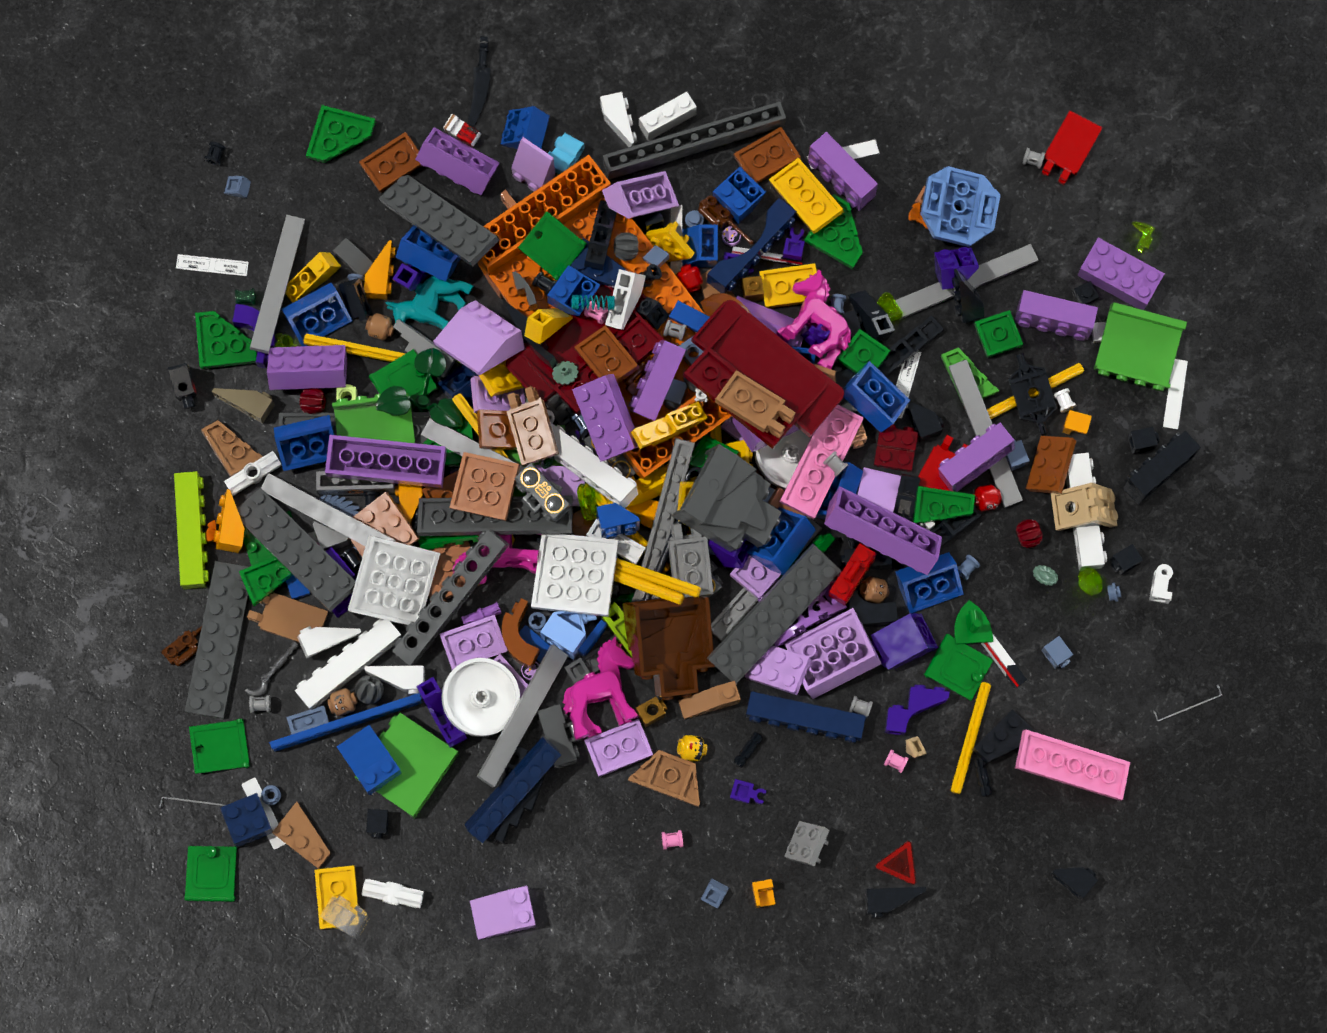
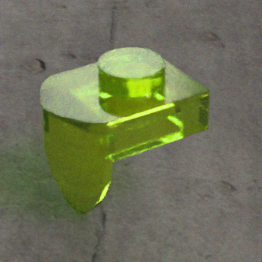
[1132,222,1155,252]
[877,292,903,322]

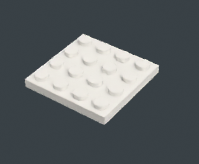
[531,534,619,617]
[348,535,440,625]

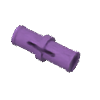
[461,602,502,625]

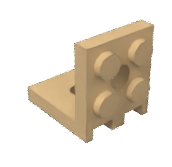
[1051,483,1118,531]

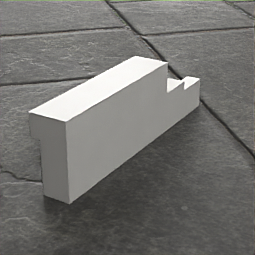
[393,319,456,377]

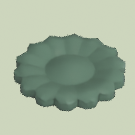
[552,361,579,385]
[1033,565,1058,586]

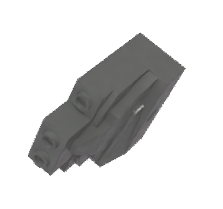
[672,444,781,552]

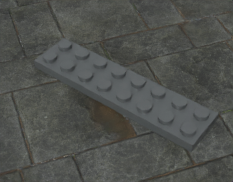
[379,174,499,267]
[237,488,356,612]
[417,495,573,536]
[707,544,841,684]
[185,561,249,719]

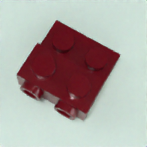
[874,424,918,472]

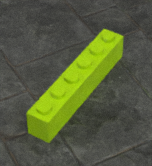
[174,471,209,590]

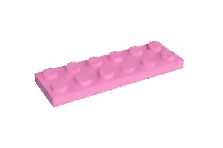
[779,405,864,519]
[1015,730,1130,801]

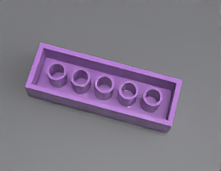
[325,435,447,488]
[824,486,942,575]

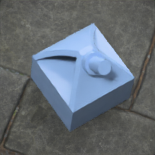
[540,611,597,660]

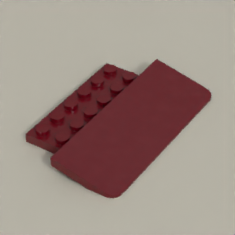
[506,283,664,416]
[683,300,844,449]

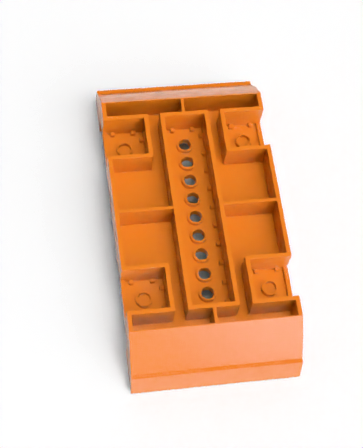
[477,155,731,479]

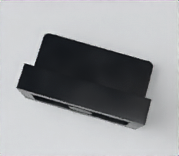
[339,278,373,321]

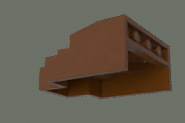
[623,595,715,700]

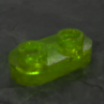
[577,483,598,521]

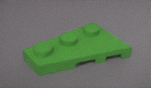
[941,347,999,406]

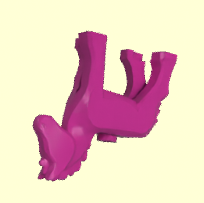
[776,269,851,369]
[452,534,542,584]
[563,637,639,740]

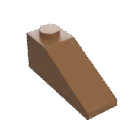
[678,681,740,719]

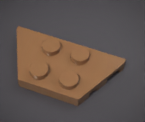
[628,750,700,807]

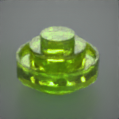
[1078,567,1103,596]

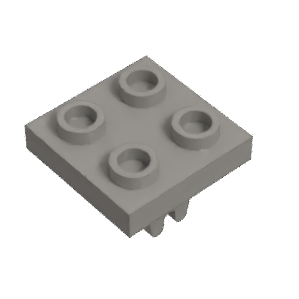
[784,821,830,866]

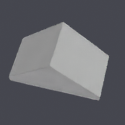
[313,521,351,551]

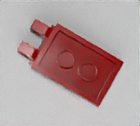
[1041,111,1103,185]
[918,435,968,491]

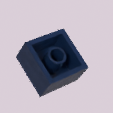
[220,793,273,848]

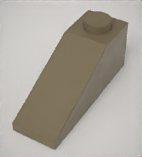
[212,388,275,424]

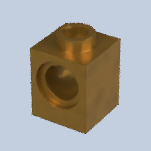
[742,276,764,302]
[636,697,667,728]

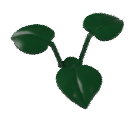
[376,348,463,428]

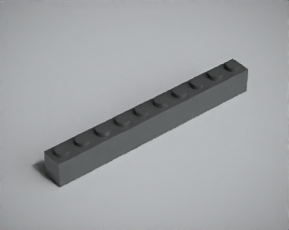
[603,102,786,180]

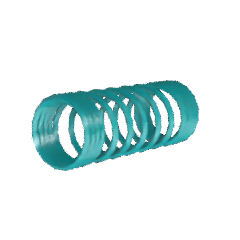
[572,294,615,311]

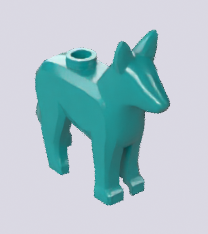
[385,276,474,330]

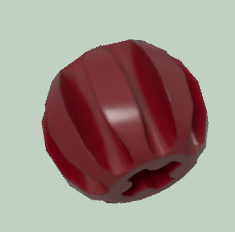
[300,388,326,414]
[1016,519,1043,548]

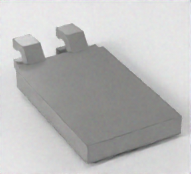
[668,523,713,598]

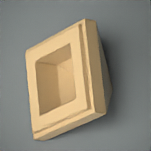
[906,736,927,758]

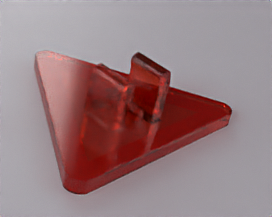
[876,841,916,885]

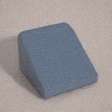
[224,176,251,198]
[642,245,669,268]
[701,879,729,909]

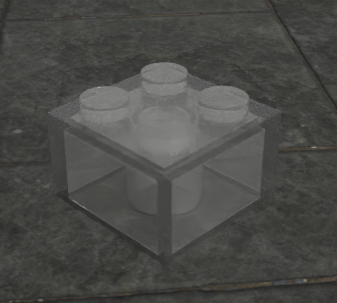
[320,895,370,940]

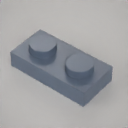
[286,705,329,734]

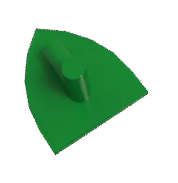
[954,600,994,644]

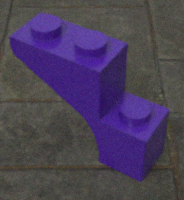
[885,685,950,736]

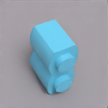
[548,133,584,174]

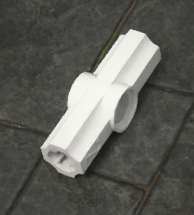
[224,451,282,496]
[362,879,424,908]

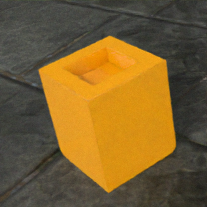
[1062,410,1092,435]
[752,879,775,908]

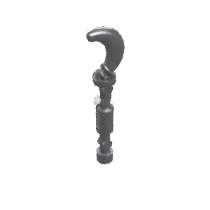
[245,641,299,697]

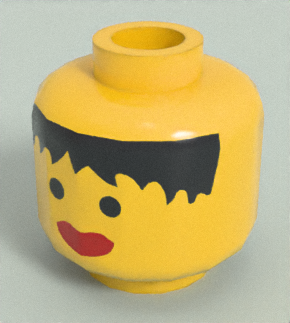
[677,735,707,761]

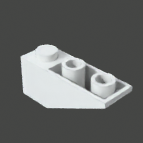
[600,92,637,147]

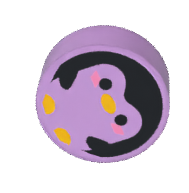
[722,226,741,246]
[521,662,539,681]

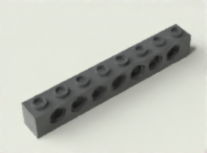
[392,530,510,666]

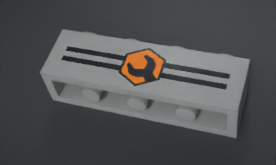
[316,471,395,496]

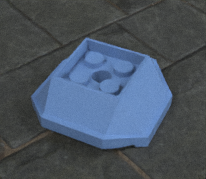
[920,166,1000,247]

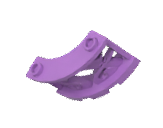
[758,584,847,647]

